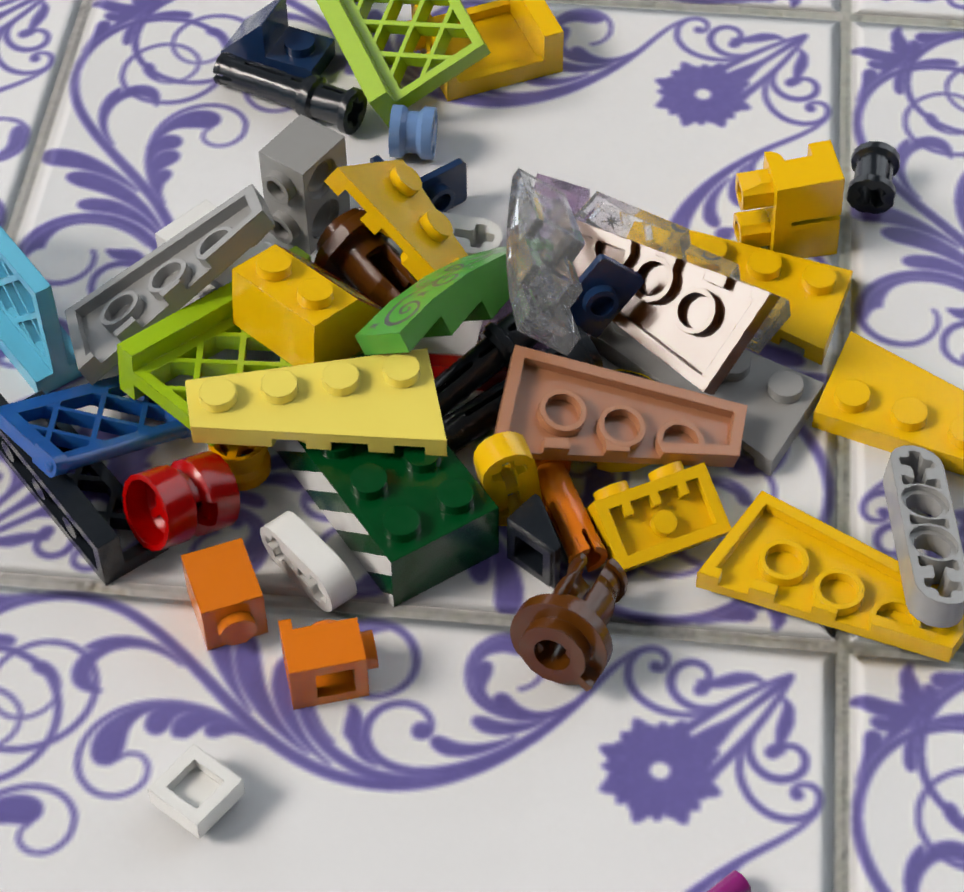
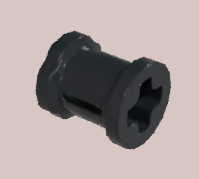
[847,141,900,214]

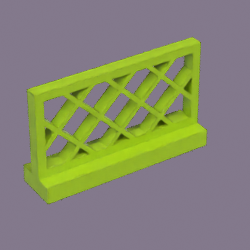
[316,0,491,128]
[117,246,363,447]

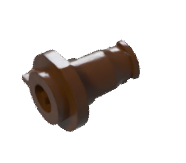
[314,206,418,308]
[510,552,628,692]

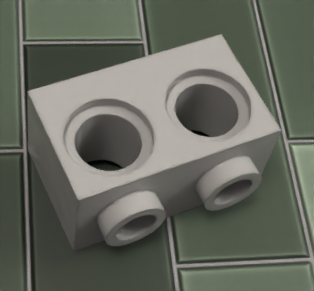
[258,114,350,254]

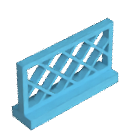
[0,226,83,394]

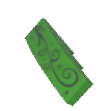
[355,242,549,355]

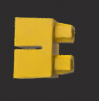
[733,140,845,258]

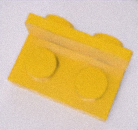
[586,461,732,572]

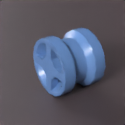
[388,104,438,160]

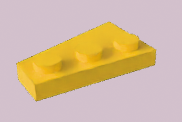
[324,159,469,281]

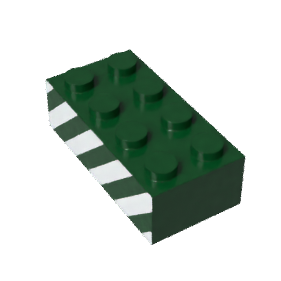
[273,352,499,607]

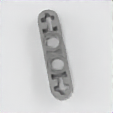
[883,445,964,628]

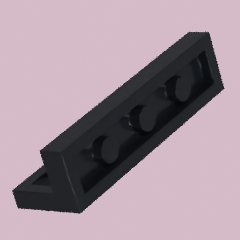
[0,390,169,586]

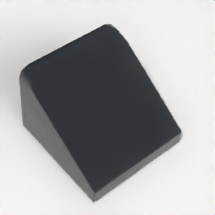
[507,494,561,589]

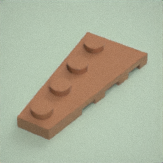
[494,345,748,467]

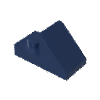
[221,0,335,78]

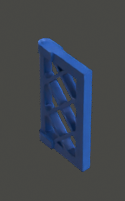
[0,375,192,478]

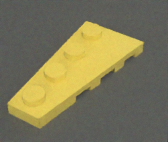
[185,348,447,456]

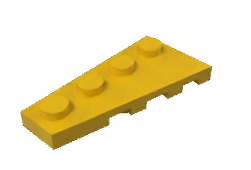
[628,217,853,365]
[812,331,964,476]
[696,491,964,663]

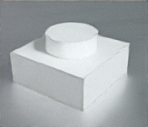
[147,743,245,839]

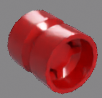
[122,451,240,551]

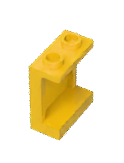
[409,0,564,102]

